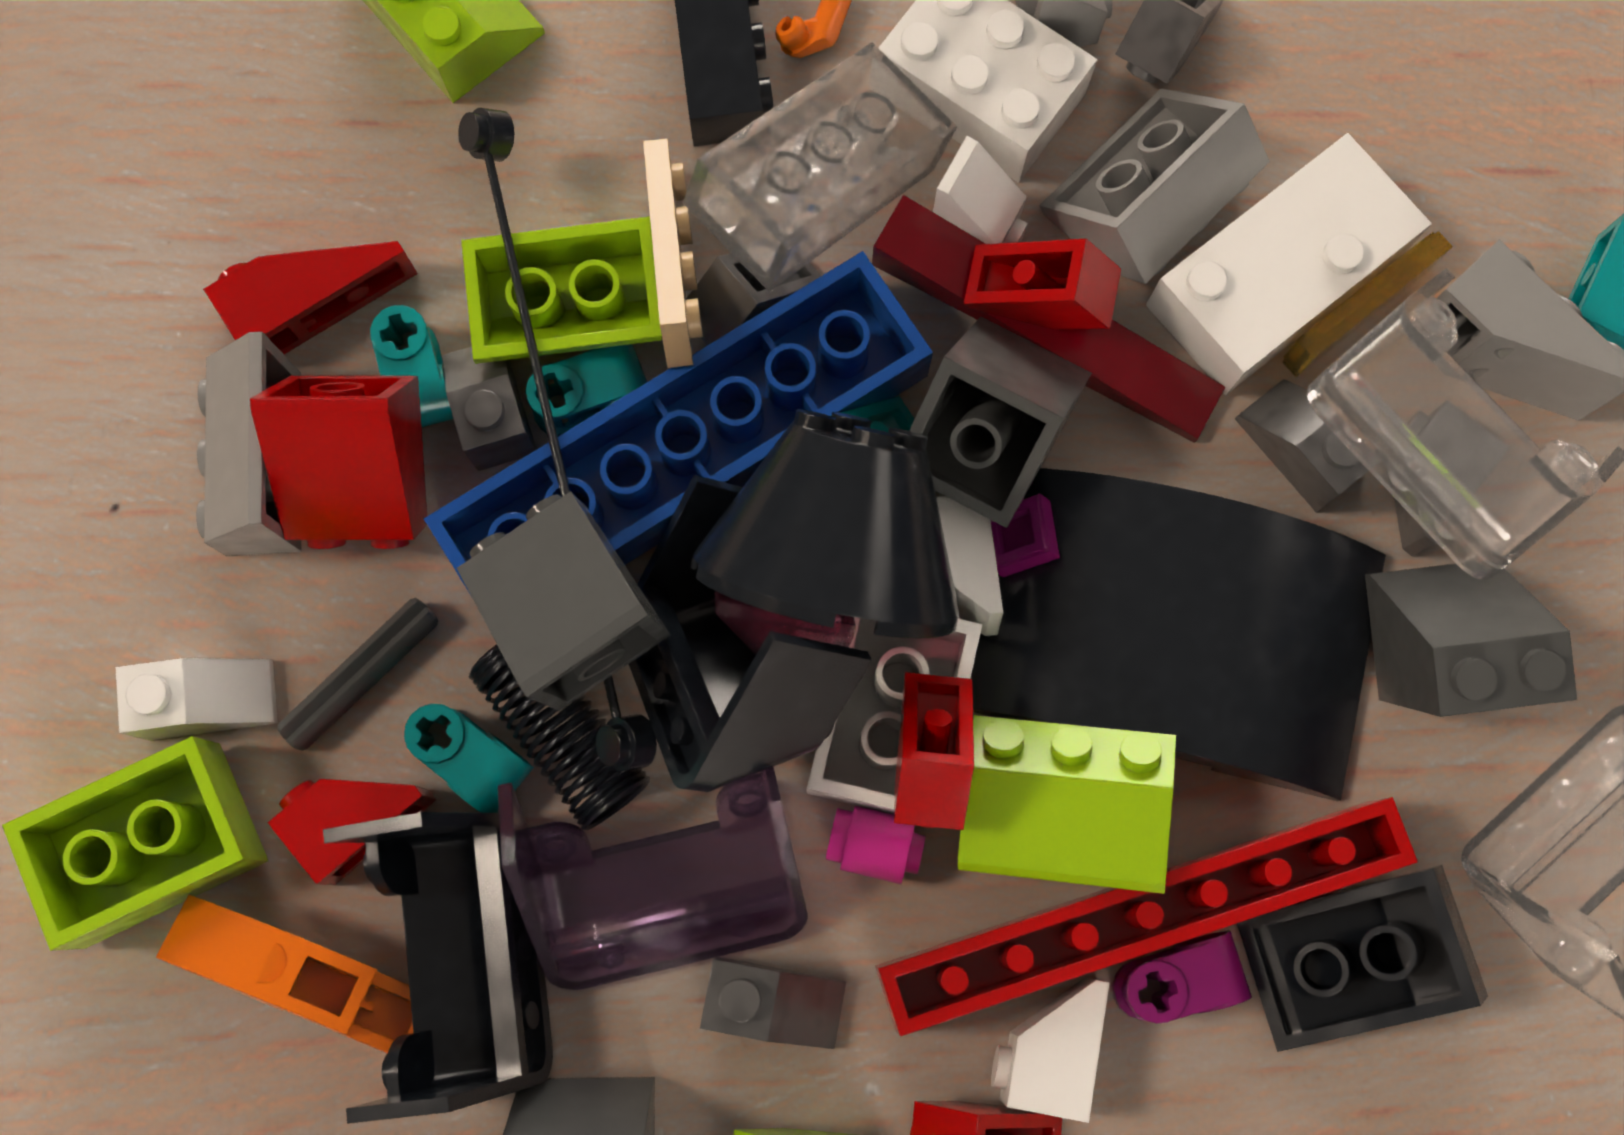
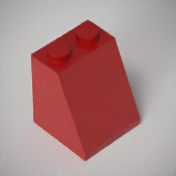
[250,376,427,549]

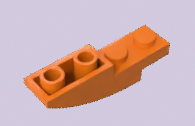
[155,894,414,1054]

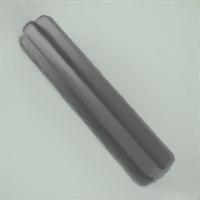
[277,598,438,751]

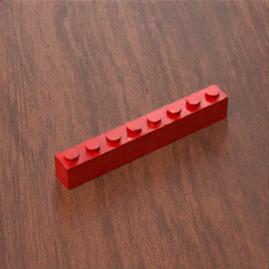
[875,797,1418,1037]

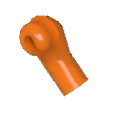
[775,0,852,59]

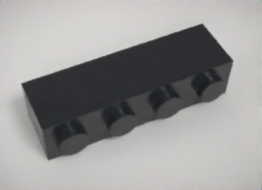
[675,0,774,146]

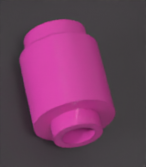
[826,805,926,885]

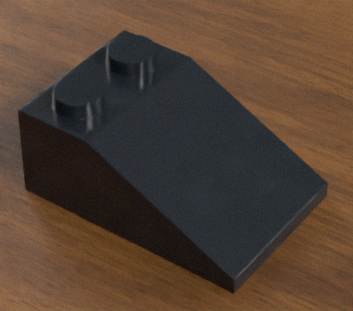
[1237,865,1488,1052]

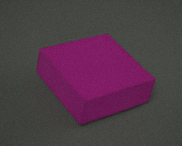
[990,494,1060,577]

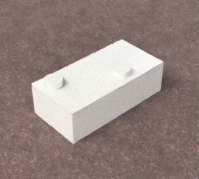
[1146,133,1432,396]

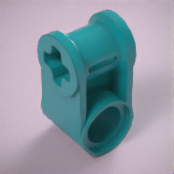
[370,305,454,428]
[526,344,647,437]
[404,703,534,813]

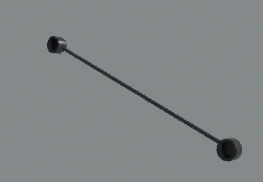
[458,107,657,771]

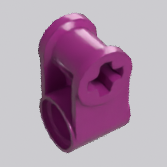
[1112,930,1252,1024]

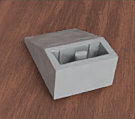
[1401,239,1624,421]

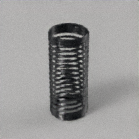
[469,644,650,830]

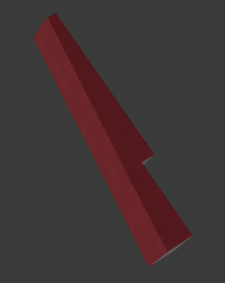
[872,195,1225,443]

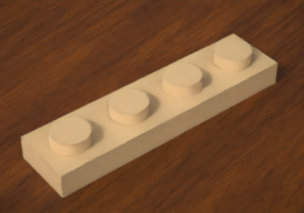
[643,138,703,368]

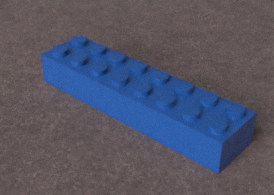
[424,251,933,594]

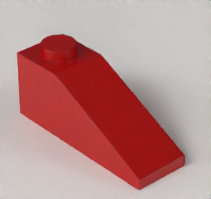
[203,241,418,355]

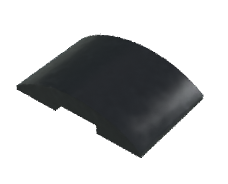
[970,468,1386,801]

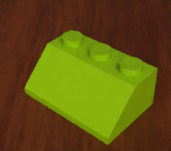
[362,0,545,103]
[461,216,662,364]
[958,715,1176,894]

